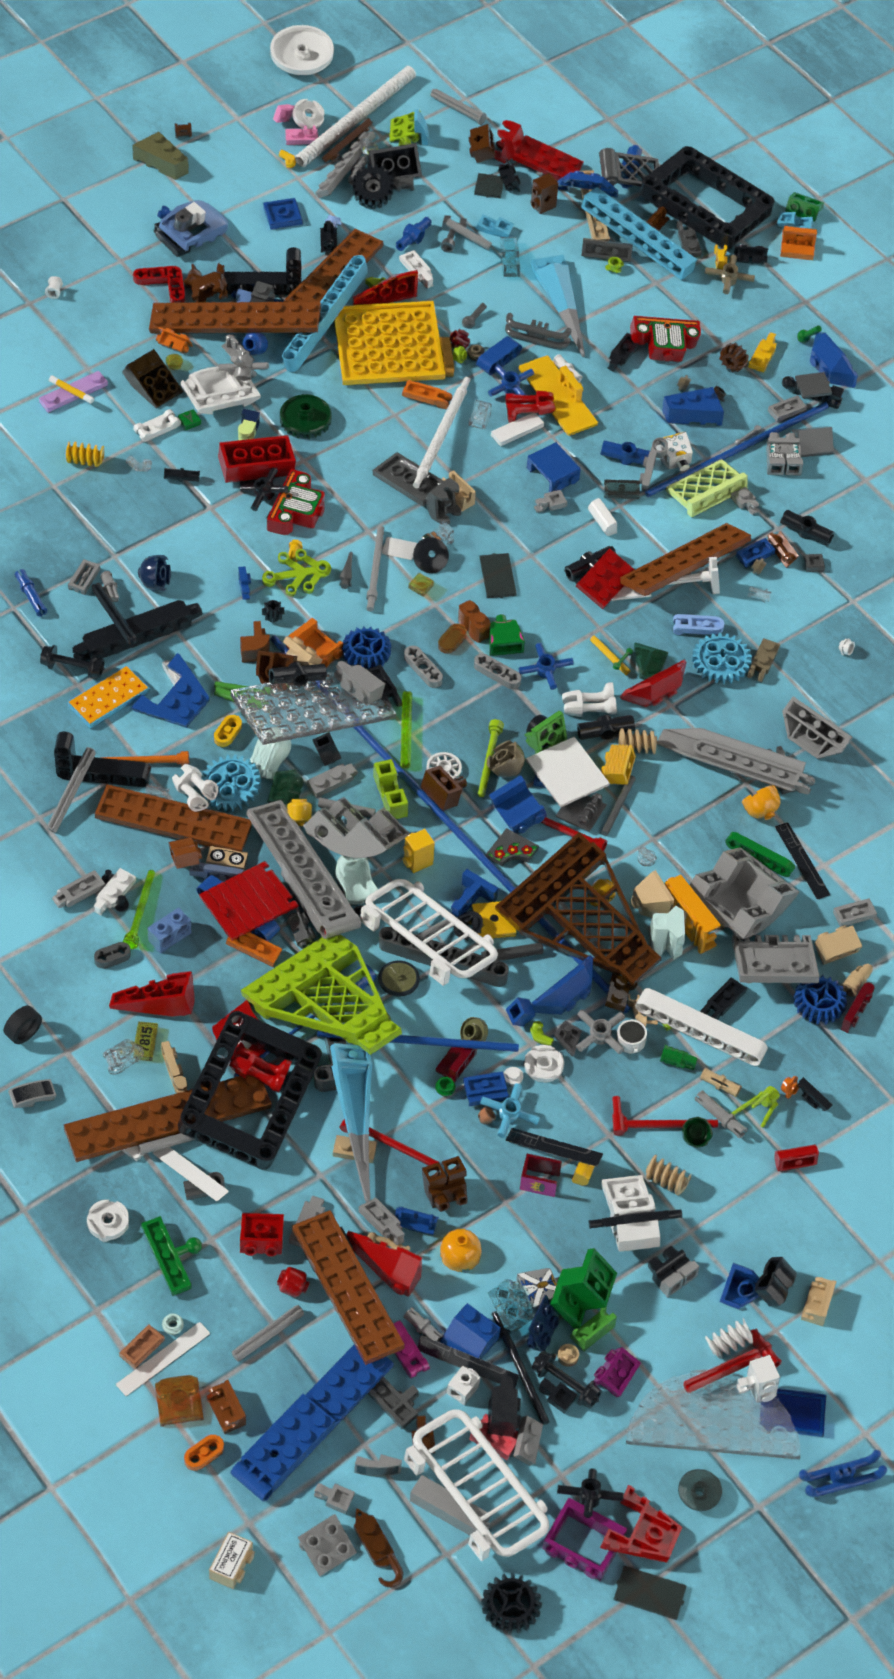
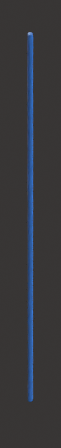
[270,635,631,1013]

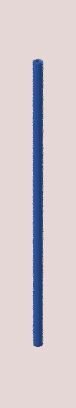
[645,402,829,497]

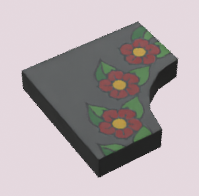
[486,828,539,866]

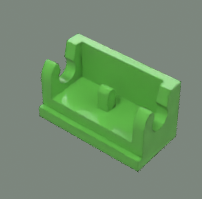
[570,1307,617,1351]

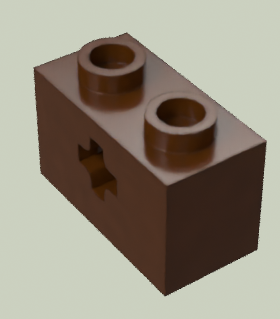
[468,124,495,163]
[530,173,558,214]

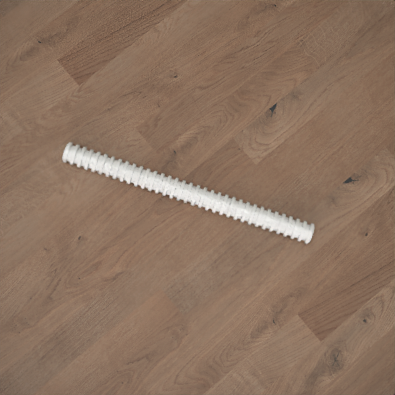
[295,66,416,167]

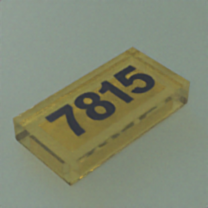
[132,1021,158,1061]

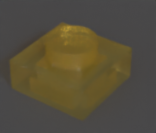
[408,573,434,596]

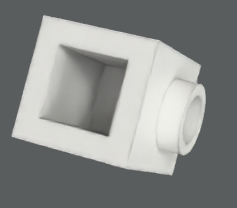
[447,1366,480,1405]

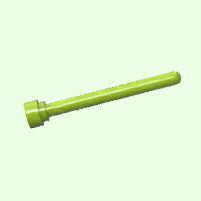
[478,719,504,797]

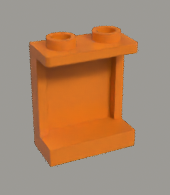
[286,617,343,668]

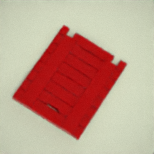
[199,861,299,941]

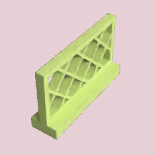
[666,459,748,517]

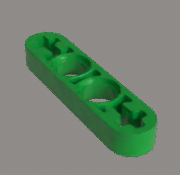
[725,832,795,877]

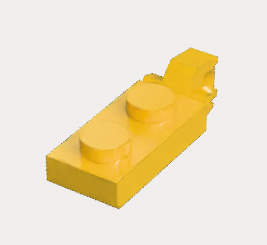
[748,332,777,373]

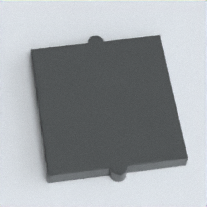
[795,372,832,398]

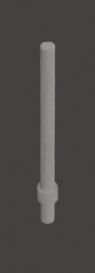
[366,526,384,612]

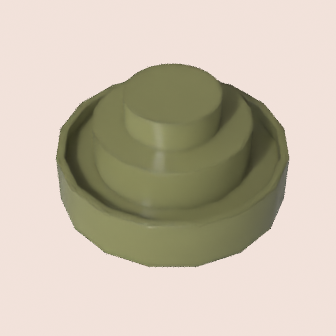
[460,1017,488,1041]

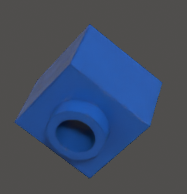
[506,997,536,1027]

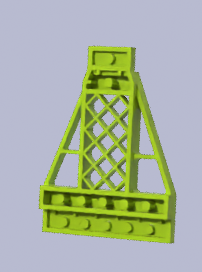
[241,934,402,1055]

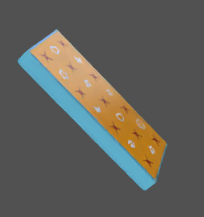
[67,665,150,729]

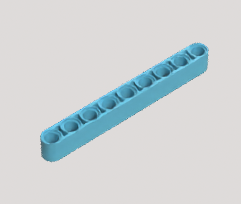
[282,255,368,372]

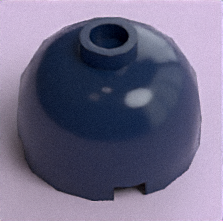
[138,555,171,591]

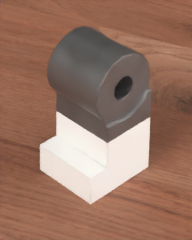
[174,202,206,232]

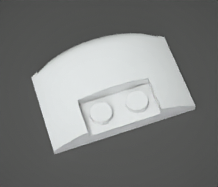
[181,366,261,414]

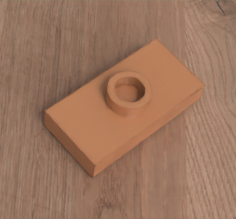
[119,1324,165,1369]

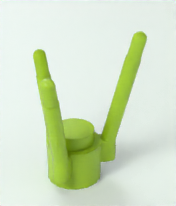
[731,1086,780,1127]

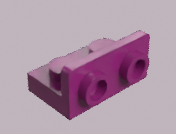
[594,1347,641,1398]

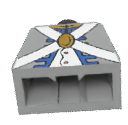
[516,1268,559,1317]

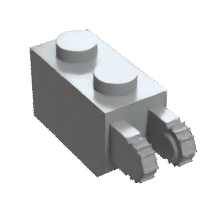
[334,661,385,706]

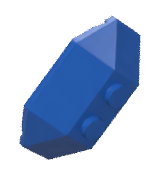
[810,332,858,388]
[531,955,593,1015]

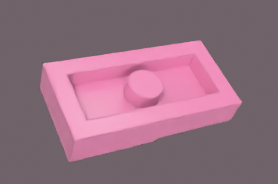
[285,125,318,145]

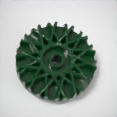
[280,394,332,439]

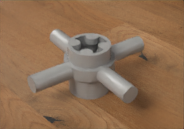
[219,355,269,381]

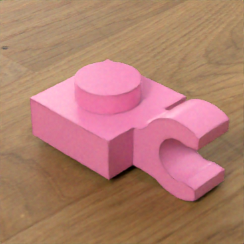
[273,104,294,123]

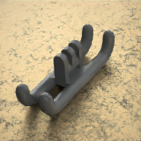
[505,313,572,349]

